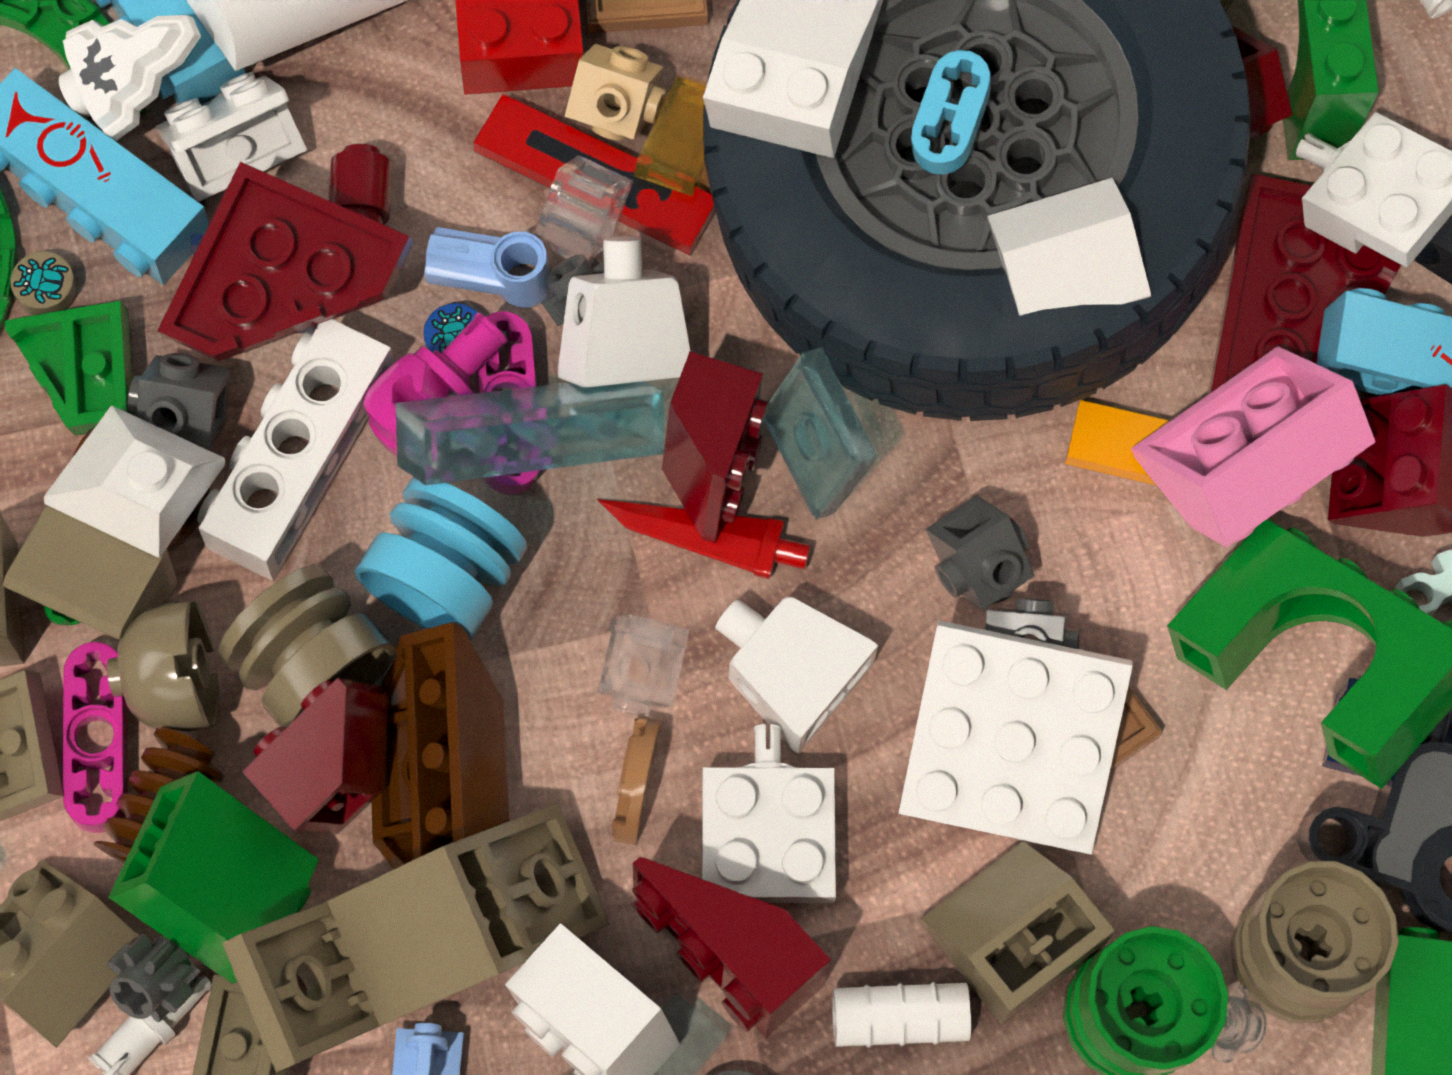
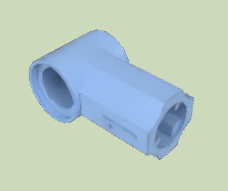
[424,227,551,308]

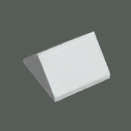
[987,178,1151,316]

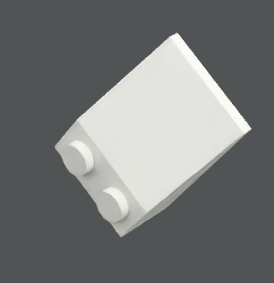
[703,0,883,158]

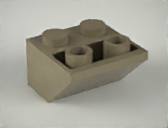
[920,841,1115,1026]
[0,859,139,1048]

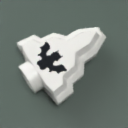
[59,15,201,141]

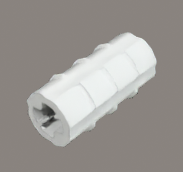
[832,982,971,1048]

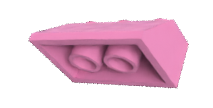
[1131,346,1376,548]

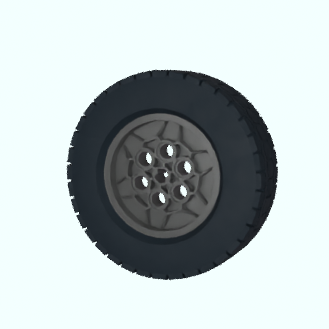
[703,0,1251,421]

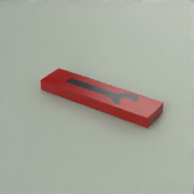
[473,94,715,256]

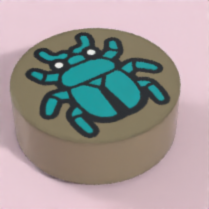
[10,251,77,315]

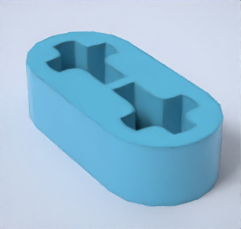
[911,50,991,175]

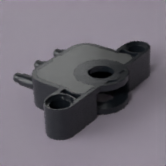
[1297,710,1452,933]

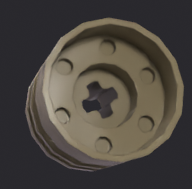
[217,564,395,728]
[1231,861,1398,1023]

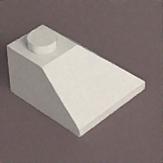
[44,405,225,558]

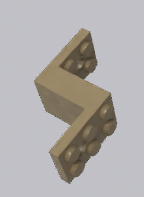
[222,803,610,1072]

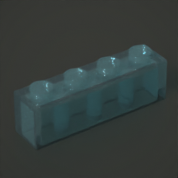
[395,381,664,485]

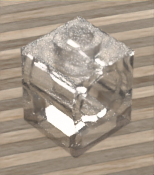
[534,155,633,262]

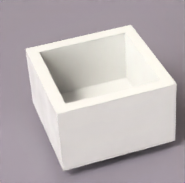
[505,923,680,1075]

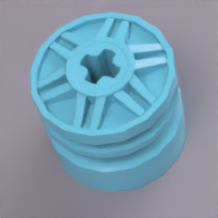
[354,476,527,641]

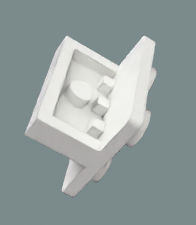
[155,72,307,202]

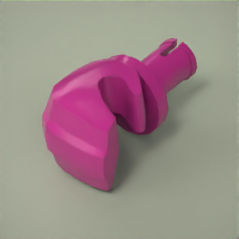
[363,312,508,469]

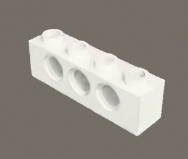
[197,319,394,582]

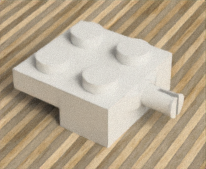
[1296,112,1452,268]
[702,724,836,903]

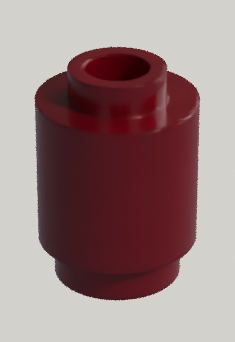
[328,144,392,225]

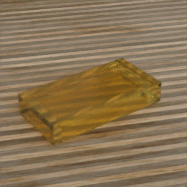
[634,76,706,196]

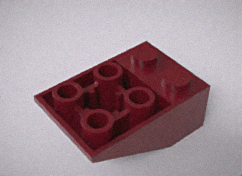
[632,856,831,1038]

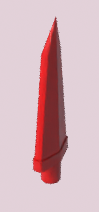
[596,499,811,579]

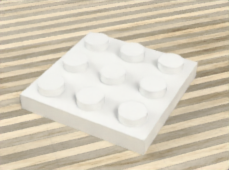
[898,620,1133,855]

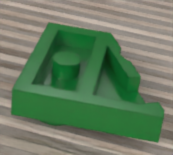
[4,301,135,436]

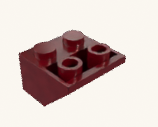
[662,351,769,543]
[1328,384,1452,537]
[242,678,389,834]

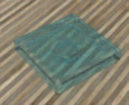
[765,347,878,520]

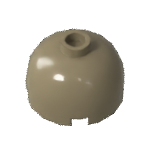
[107,601,219,732]

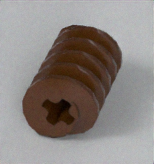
[93,727,224,863]

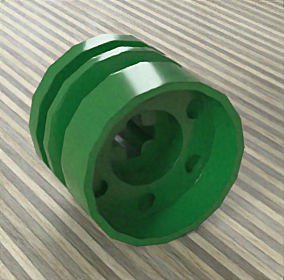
[1062,926,1228,1075]

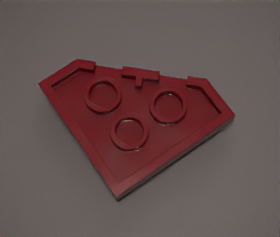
[157,162,414,361]

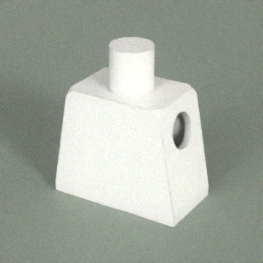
[558,236,690,388]
[715,596,878,754]

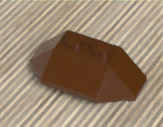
[371,622,510,869]

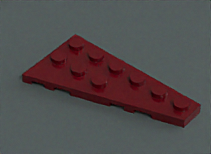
[1208,173,1401,394]

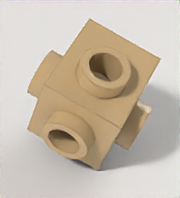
[565,44,666,140]

